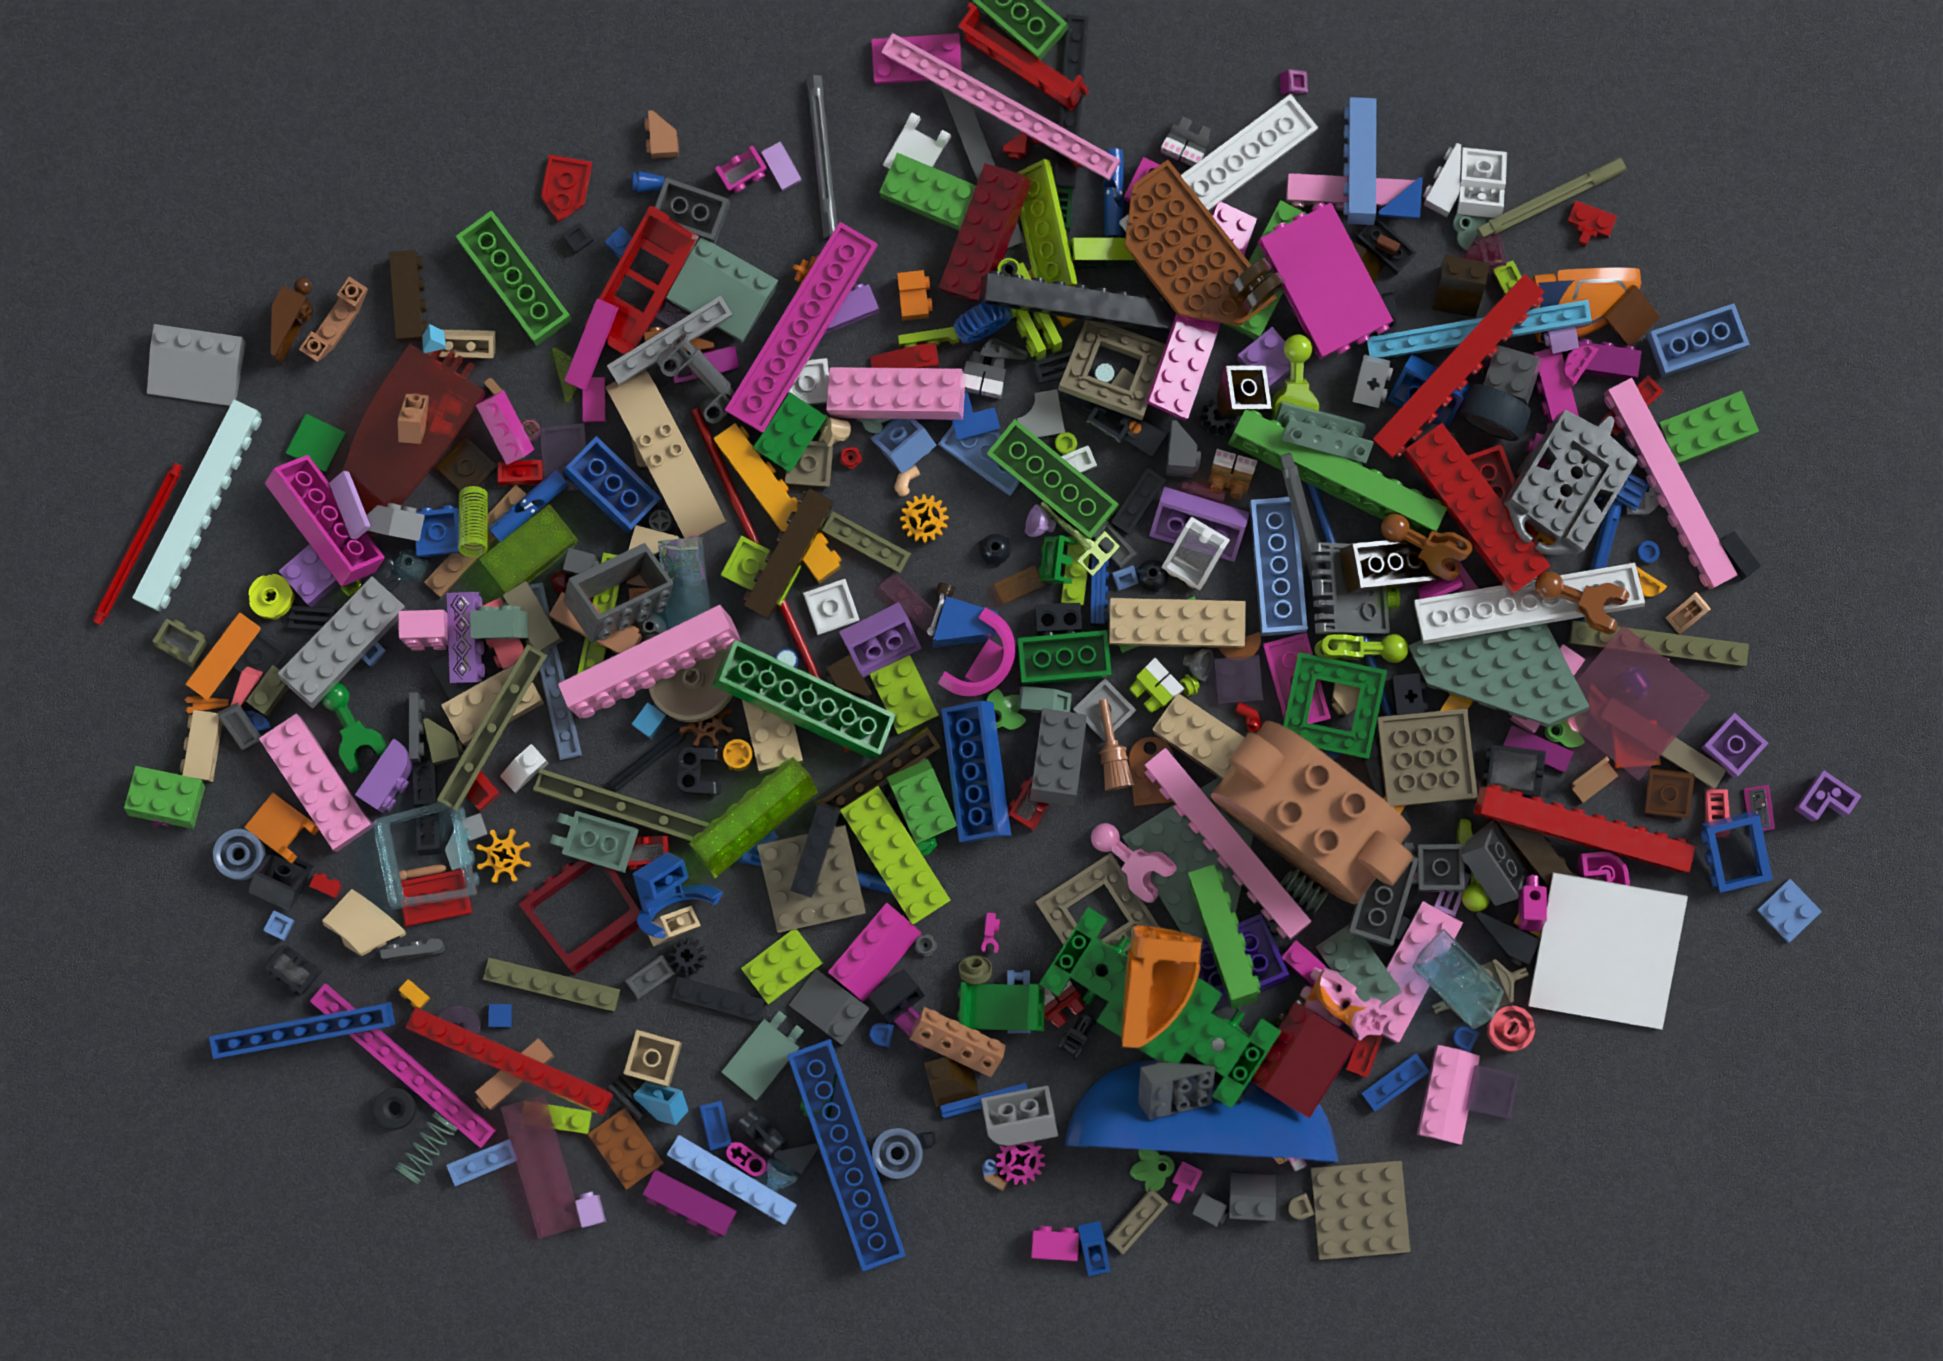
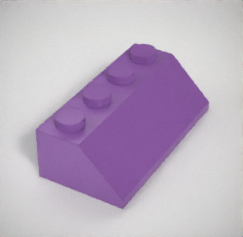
[1149,487,1250,562]

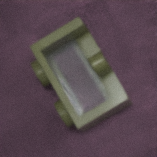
[153,618,207,668]

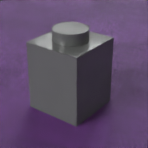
[1191,1193,1228,1226]

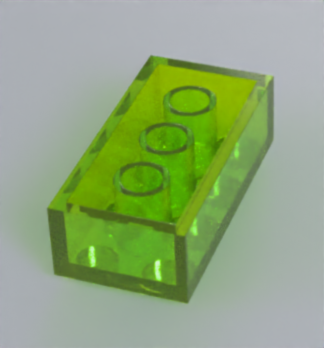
[479,504,579,593]

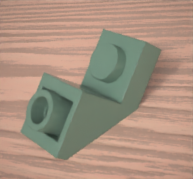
[1018,686,1072,713]

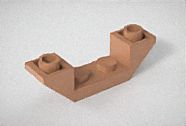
[299,277,368,362]

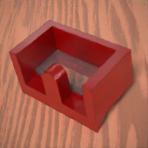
[1008,776,1050,832]
[627,835,669,869]

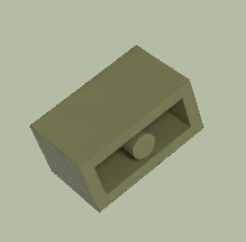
[246,665,290,717]

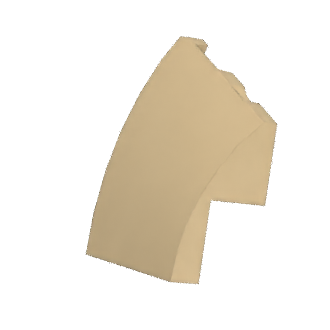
[322,889,406,956]

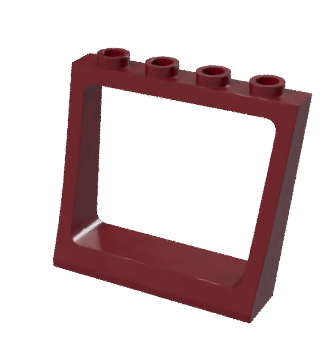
[518,860,641,975]

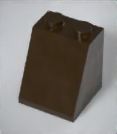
[1432,255,1490,317]

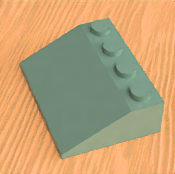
[666,237,778,343]

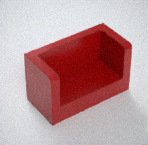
[449,771,501,812]

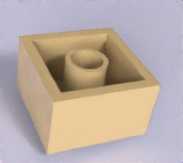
[624,1030,682,1087]

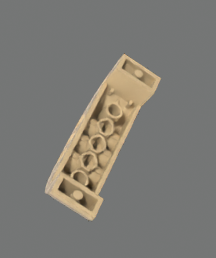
[605,370,726,539]

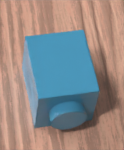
[632,702,667,740]

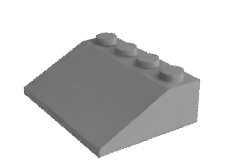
[147,324,246,406]

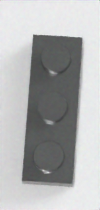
[409,692,425,763]

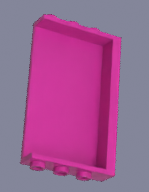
[1258,203,1393,360]

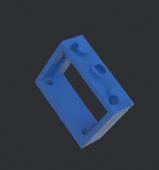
[1700,811,1773,893]

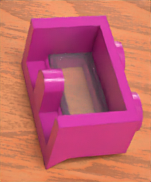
[715,146,767,194]

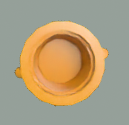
[723,739,753,771]

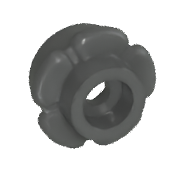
[915,934,937,956]

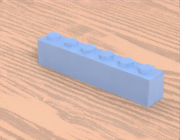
[667,1135,797,1225]

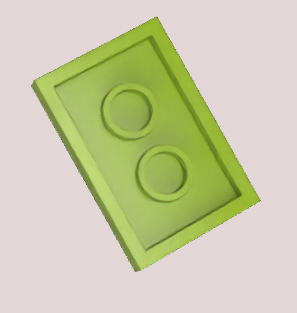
[721,536,801,607]
[870,655,939,735]
[741,929,823,1005]

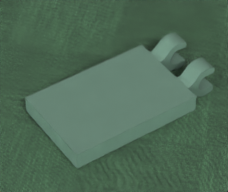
[550,811,639,873]
[722,1011,804,1101]

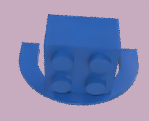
[633,852,723,938]

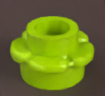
[1180,674,1200,696]

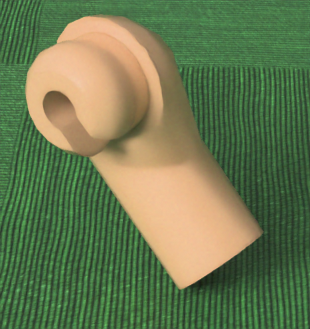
[894,465,920,497]

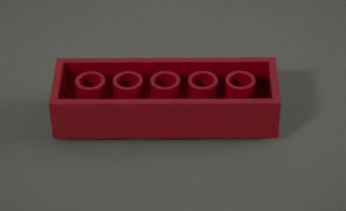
[939,163,1032,304]

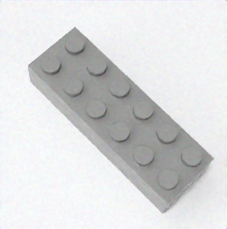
[278,577,406,709]

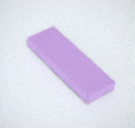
[329,471,371,539]

